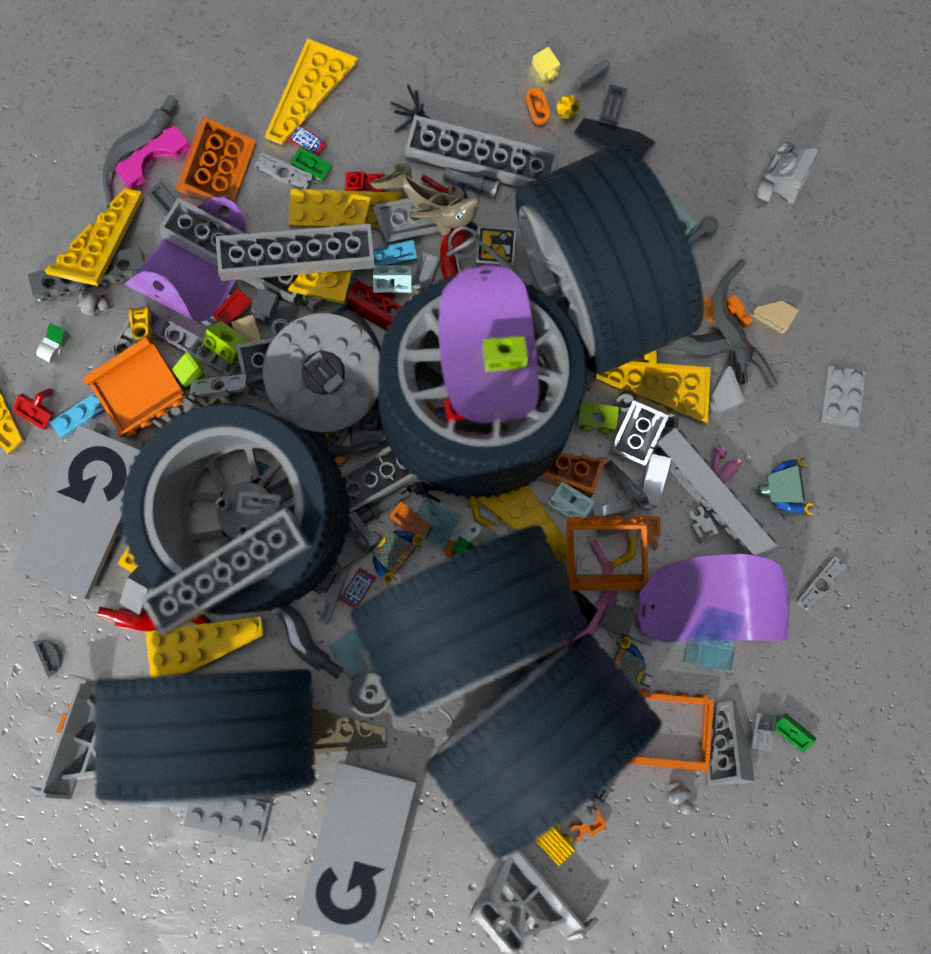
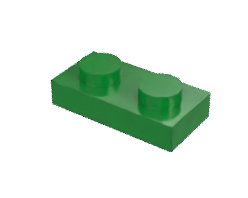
[290,147,332,182]
[775,713,816,753]

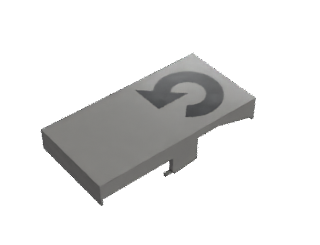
[12,423,145,600]
[296,761,417,948]

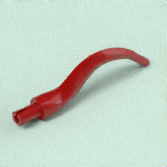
[421,174,467,279]
[97,606,212,632]

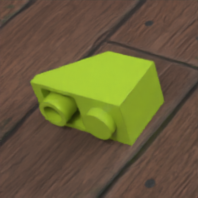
[172,352,205,389]

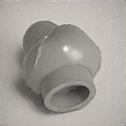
[76,292,109,315]
[667,781,694,815]

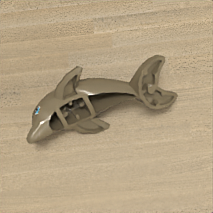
[370,163,480,236]

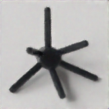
[390,84,431,133]
[407,481,443,515]

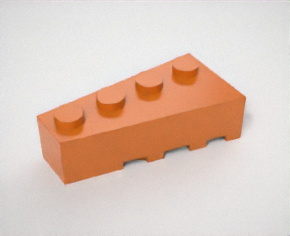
[537,453,605,498]

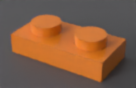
[389,501,431,536]

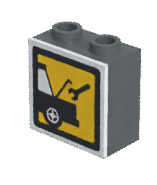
[476,226,516,271]

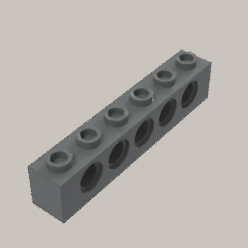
[28,246,145,301]

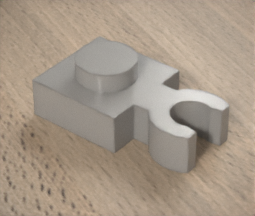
[689,506,719,543]

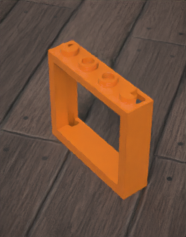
[566,515,648,591]
[631,688,714,771]

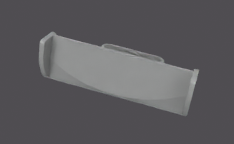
[28,674,97,799]
[470,851,598,954]

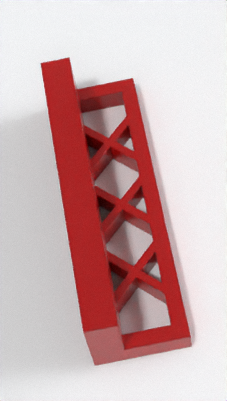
[345,280,403,331]

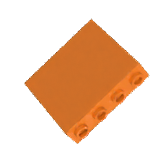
[82,337,188,439]

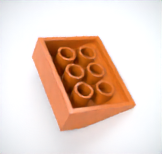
[175,116,256,208]

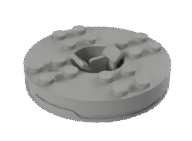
[263,313,379,432]

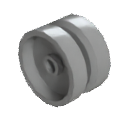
[592,499,635,537]
[347,673,391,717]

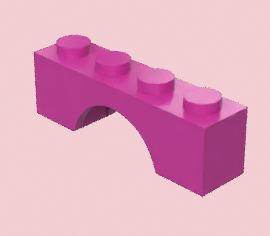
[114,125,190,190]

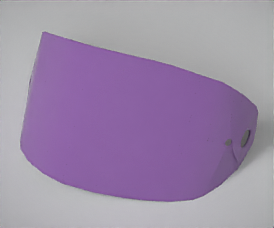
[124,196,246,322]
[439,265,539,422]
[637,554,790,643]

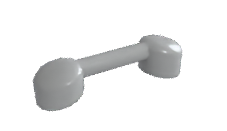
[687,216,719,245]

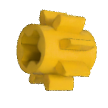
[557,95,580,119]

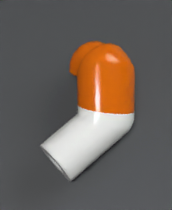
[443,531,462,557]

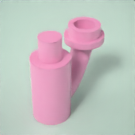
[712,445,742,484]

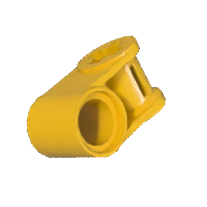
[129,306,152,342]

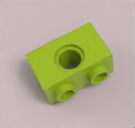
[202,321,248,365]
[482,336,528,372]
[577,402,619,435]

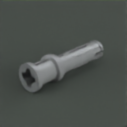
[443,167,500,197]

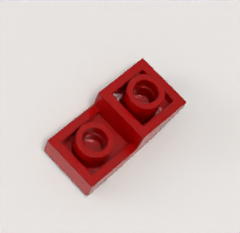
[345,171,385,192]

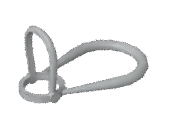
[447,226,521,279]

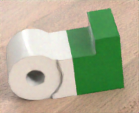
[36,323,70,363]
[452,522,487,554]

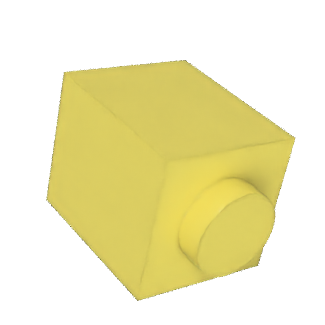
[532,47,561,81]

